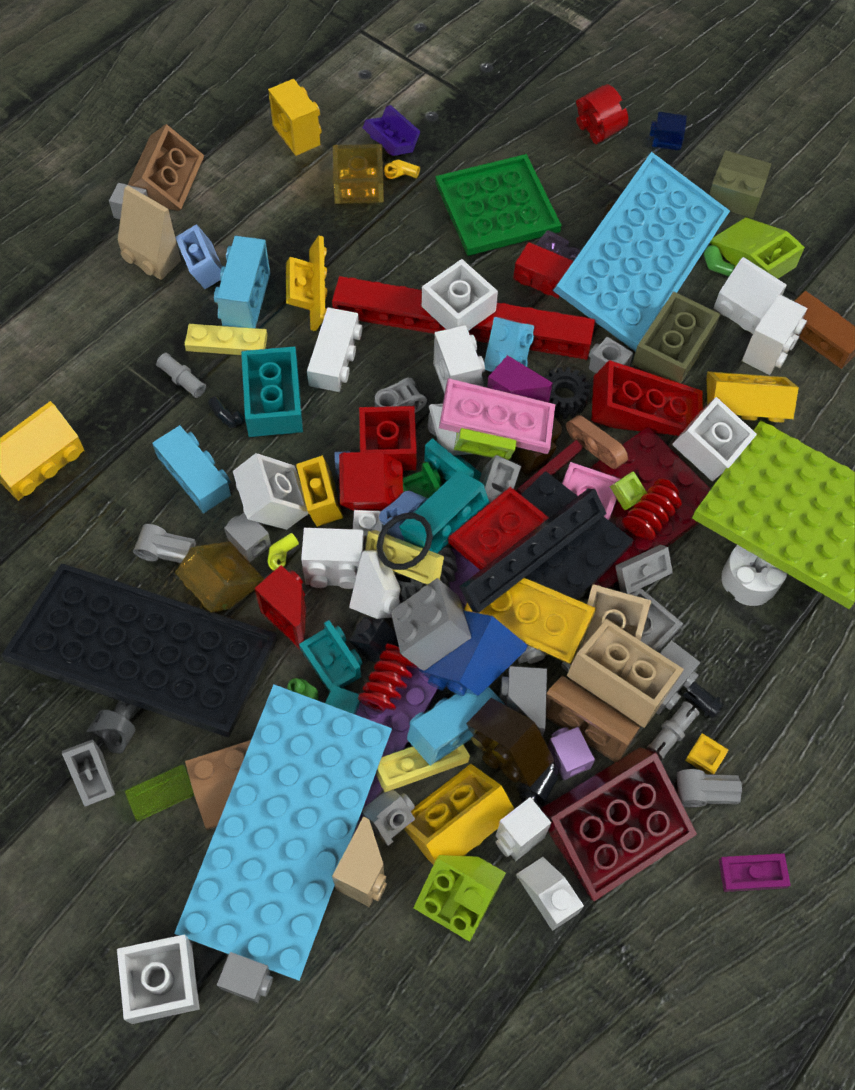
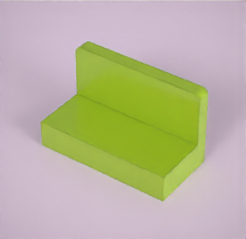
[454,428,516,460]

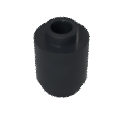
[517,763,559,805]

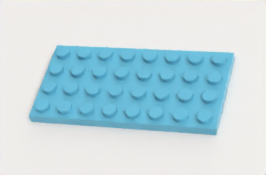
[553,152,730,352]
[174,684,392,981]

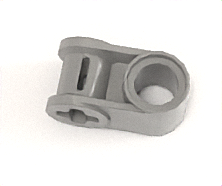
[374,378,427,412]

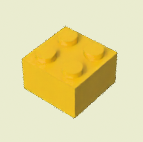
[268,78,322,156]

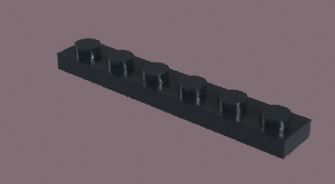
[459,489,607,613]

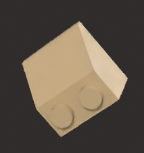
[332,817,387,907]

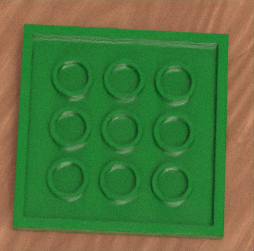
[435,154,562,256]

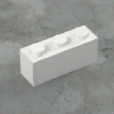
[307,307,362,392]

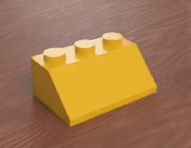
[707,371,799,423]
[0,401,85,501]
[404,764,514,865]

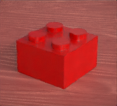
[359,406,417,471]

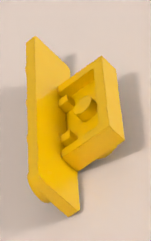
[286,235,327,331]

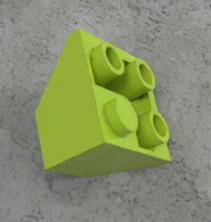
[413,855,506,942]

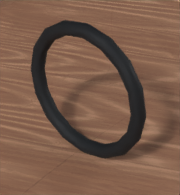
[376,513,433,570]

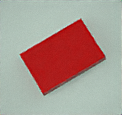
[448,487,549,570]

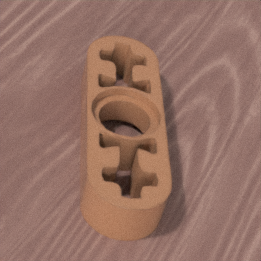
[566,415,628,469]

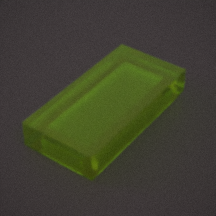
[125,764,194,822]

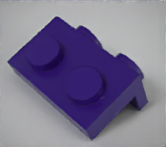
[362,105,420,156]

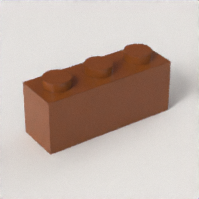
[794,291,855,369]

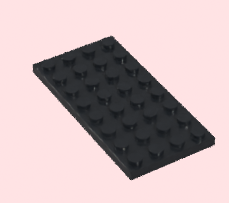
[2,563,277,738]

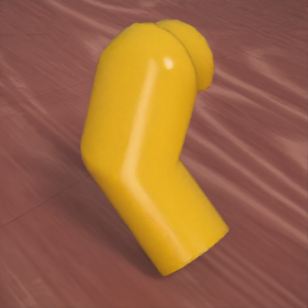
[384,160,420,179]

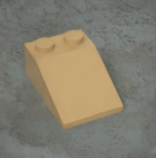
[118,185,181,280]
[569,584,652,670]

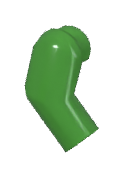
[704,245,735,277]
[287,678,319,701]

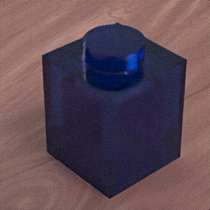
[649,112,687,150]

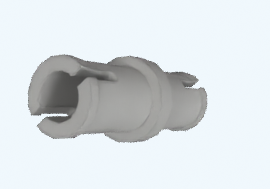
[156,353,206,398]
[647,702,699,760]

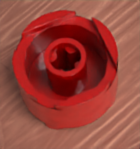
[576,84,628,144]

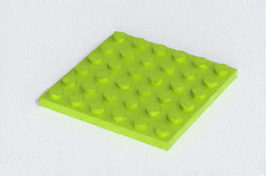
[692,421,855,609]

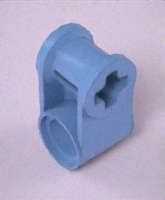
[379,491,428,541]

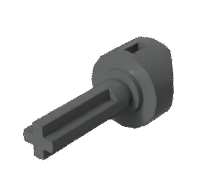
[87,701,137,754]

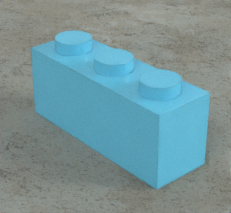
[152,425,231,514]
[407,686,505,766]

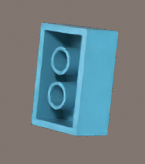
[214,236,270,328]

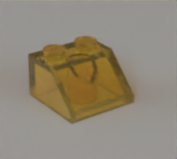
[175,541,264,613]

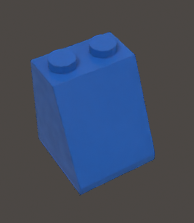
[419,610,528,696]

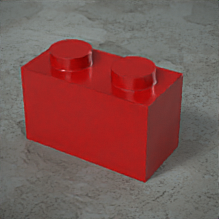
[513,242,573,299]

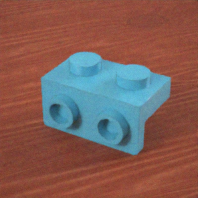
[484,317,534,372]

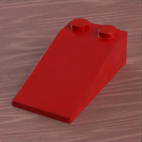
[591,360,703,436]

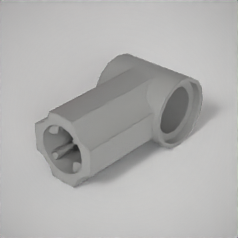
[133,524,196,565]
[677,769,742,807]

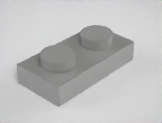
[615,545,673,594]

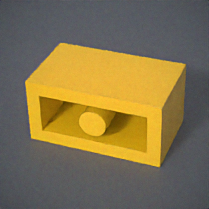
[296,455,343,527]

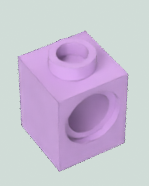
[547,727,595,780]

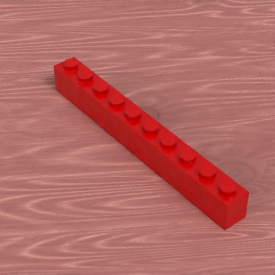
[332,276,595,360]

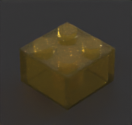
[333,144,384,204]

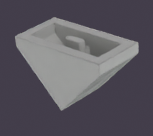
[62,739,115,806]

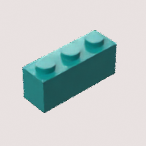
[399,470,490,553]

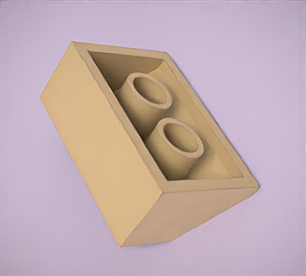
[567,619,684,728]

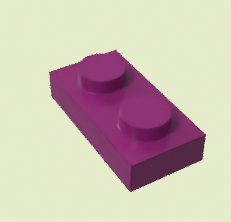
[719,853,791,892]

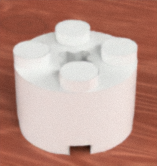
[722,545,787,606]

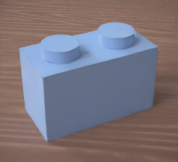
[175,224,222,289]

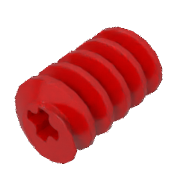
[622,478,682,541]
[358,644,417,713]

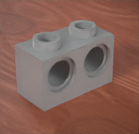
[479,455,521,503]

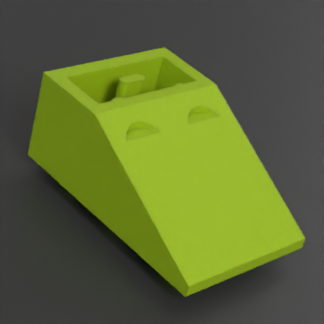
[710,217,805,279]

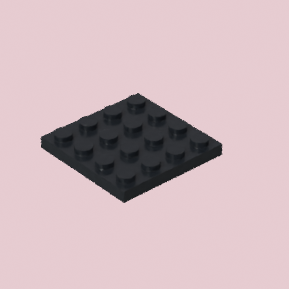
[521,471,634,601]

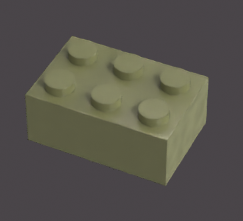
[632,291,720,383]

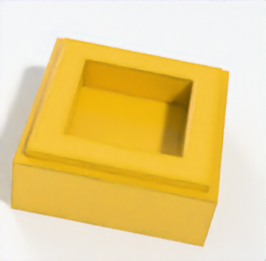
[685,733,729,775]

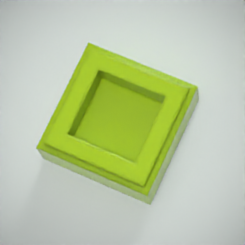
[609,471,647,510]

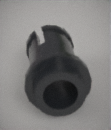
[683,681,724,719]

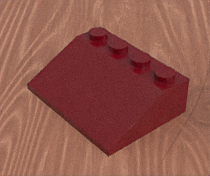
[541,748,697,901]

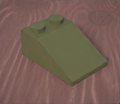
[709,150,772,218]

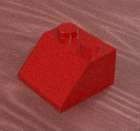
[339,452,403,519]
[254,565,306,650]

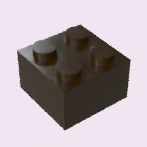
[466,698,554,787]

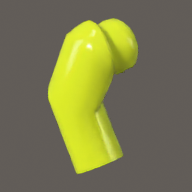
[267,533,299,571]

